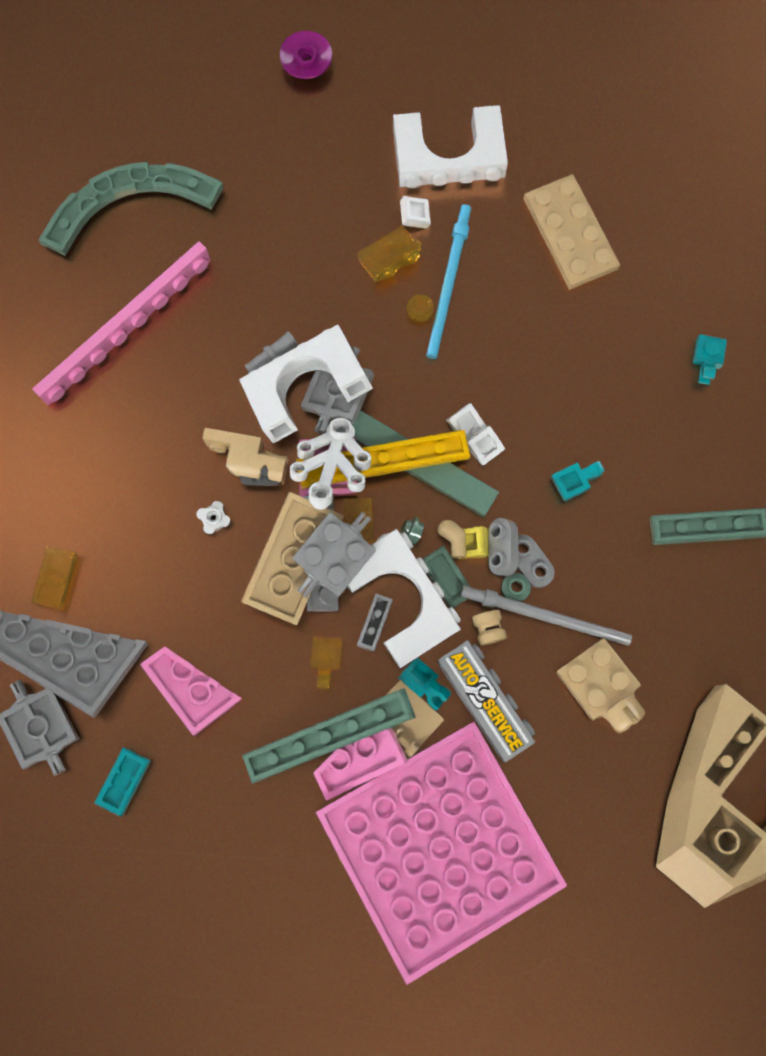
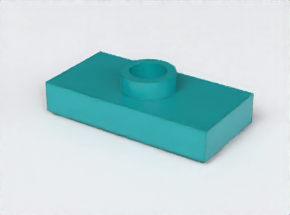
[94,747,152,817]

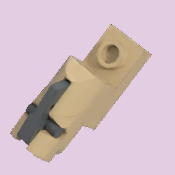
[202,428,288,486]

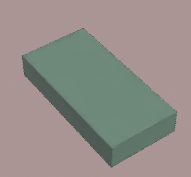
[422,546,471,608]

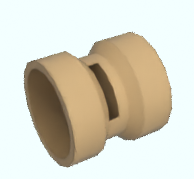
[472,610,508,646]

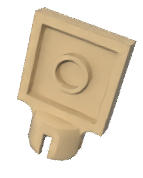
[556,638,646,733]

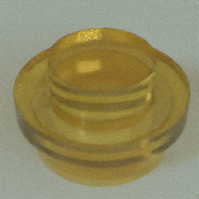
[407,294,434,322]

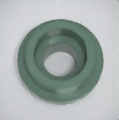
[400,516,424,545]
[501,573,531,602]

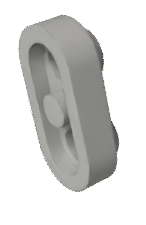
[488,518,519,576]
[517,535,554,588]

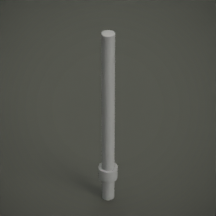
[460,585,632,646]

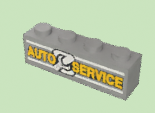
[437,640,535,763]

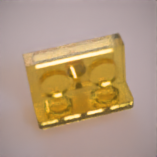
[358,225,421,282]

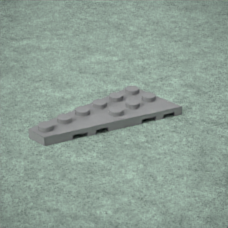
[0,609,148,718]

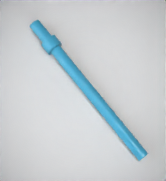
[426,204,471,359]

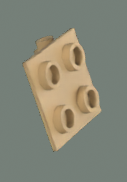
[387,680,444,759]

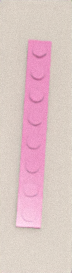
[32,242,211,405]

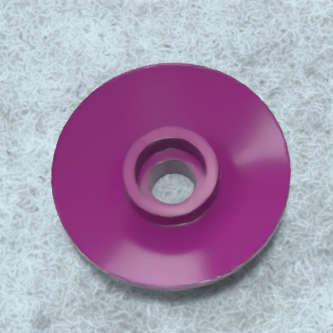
[280,31,332,79]

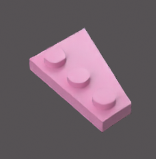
[140,647,242,737]
[313,727,408,801]

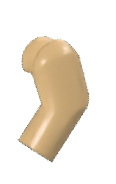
[437,520,466,558]

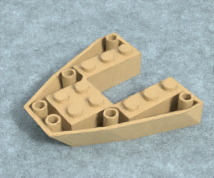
[656,684,766,908]

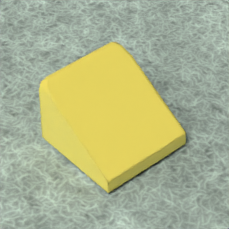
[459,526,489,559]

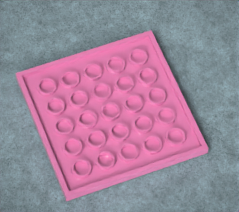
[316,722,567,985]

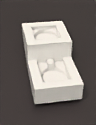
[446,403,505,465]

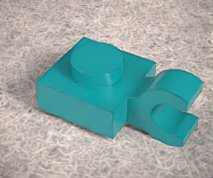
[693,334,727,385]
[551,461,605,502]
[398,657,451,710]

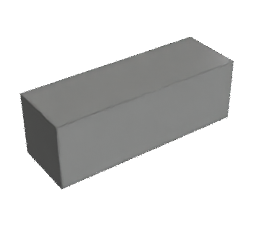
[357,593,393,653]

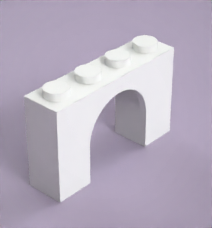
[393,105,508,188]
[239,324,373,443]
[348,529,461,668]

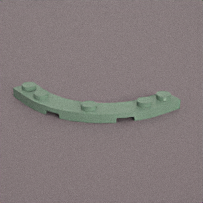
[39,162,224,256]

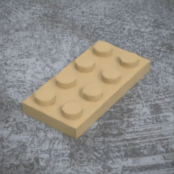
[523,174,620,290]
[241,492,344,625]

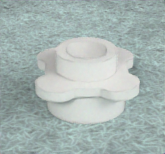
[197,501,230,534]

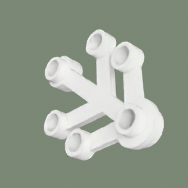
[290,418,371,509]

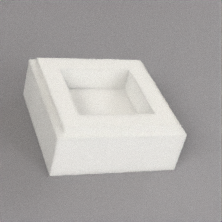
[400,196,431,229]

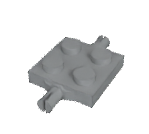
[301,346,374,434]
[292,512,376,598]
[0,680,80,776]

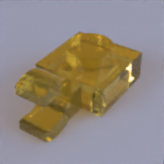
[310,637,343,690]

